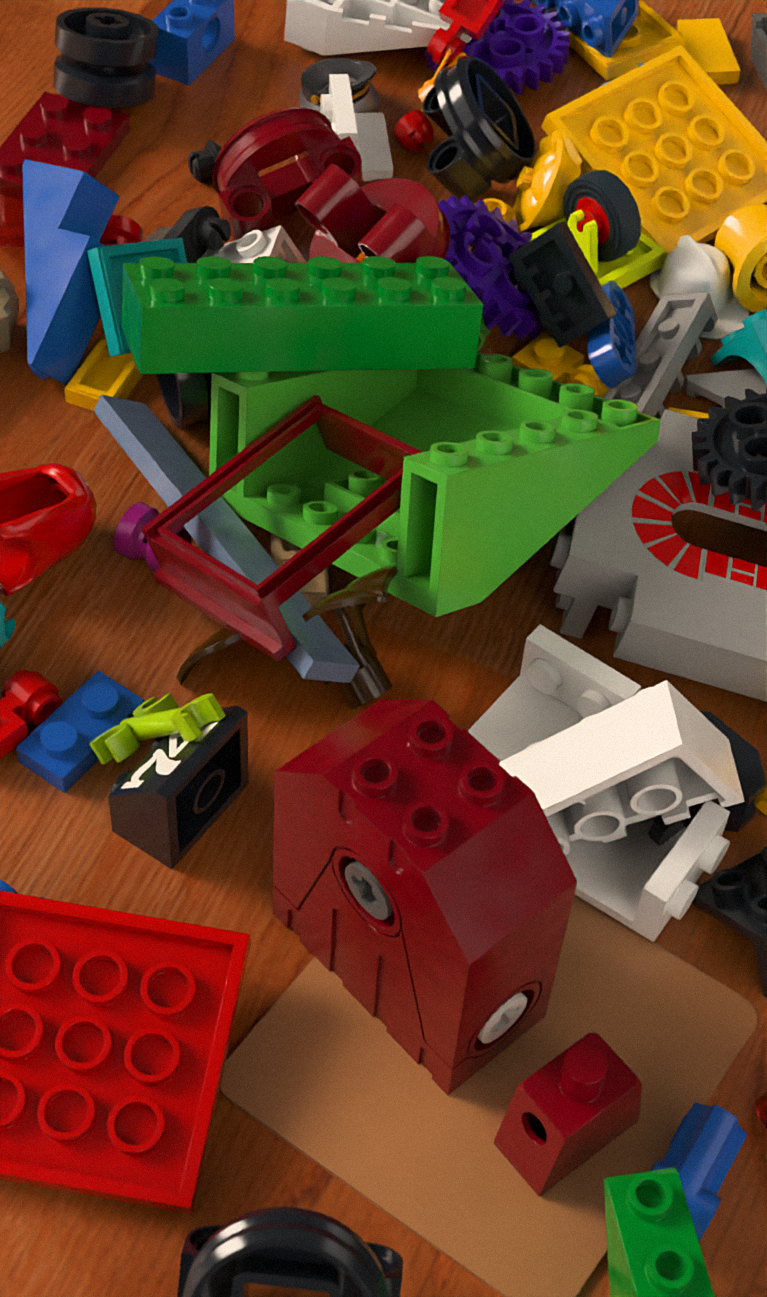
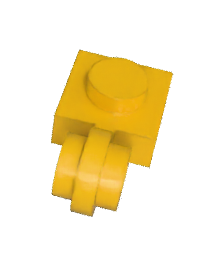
[512,331,609,398]

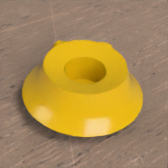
[513,130,582,232]

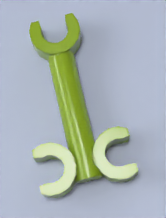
[89,693,226,765]

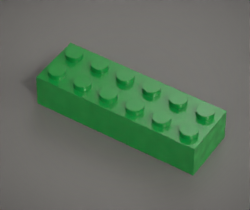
[121,256,483,374]

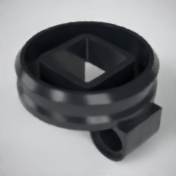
[422,56,536,201]
[177,1207,403,1297]

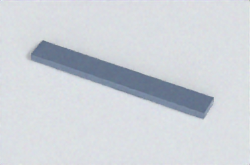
[94,395,360,683]

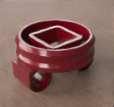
[212,107,363,241]
[295,164,450,263]

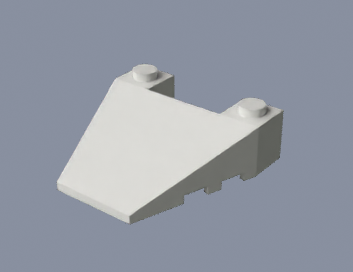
[284,0,472,56]

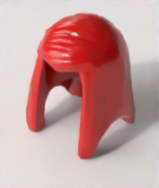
[0,463,97,597]

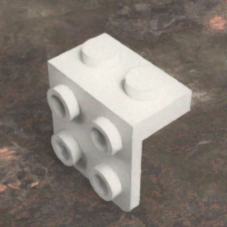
[565,800,730,942]

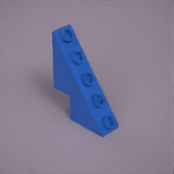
[530,0,639,58]
[22,159,120,386]

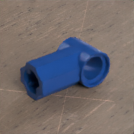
[650,1102,747,1241]

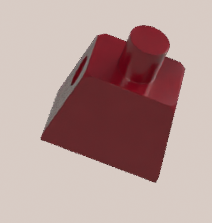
[494,1032,642,1197]

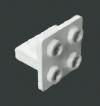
[295,74,393,181]

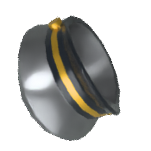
[299,58,381,113]

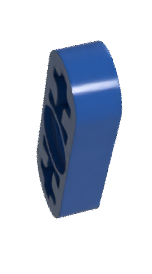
[588,281,636,388]

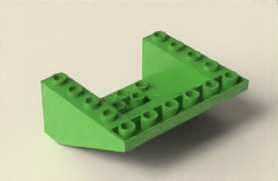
[209,351,660,617]

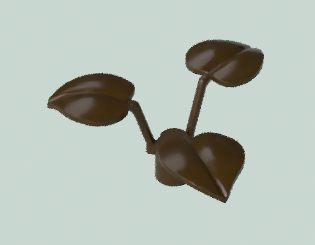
[177,564,398,709]

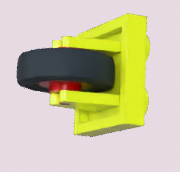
[530,170,667,289]

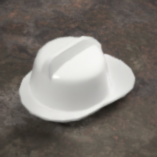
[650,235,749,341]

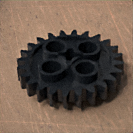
[691,388,767,511]

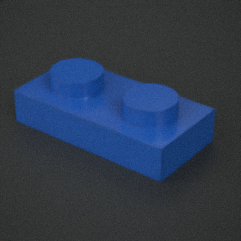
[16,670,145,793]

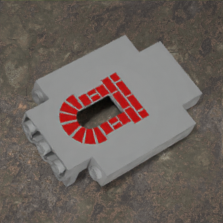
[548,409,767,702]

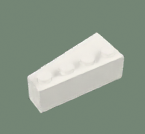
[500,680,745,855]

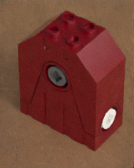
[273,699,577,1095]

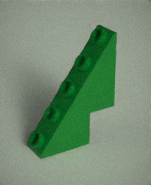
[604,1167,715,1297]

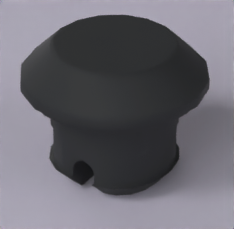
[188,140,222,182]

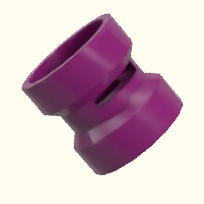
[113,502,193,572]

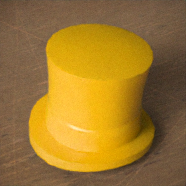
[714,204,767,313]

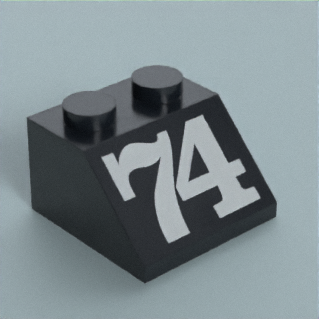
[108,706,249,869]

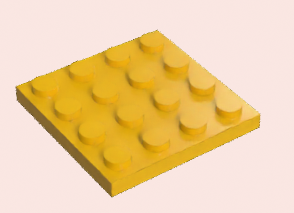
[541,45,767,257]

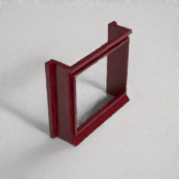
[141,394,423,662]

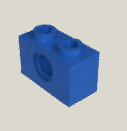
[150,0,235,85]

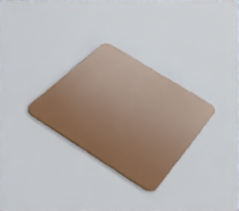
[219,894,757,1297]

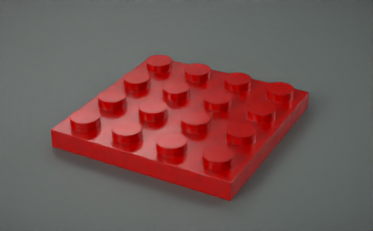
[0,891,251,1214]

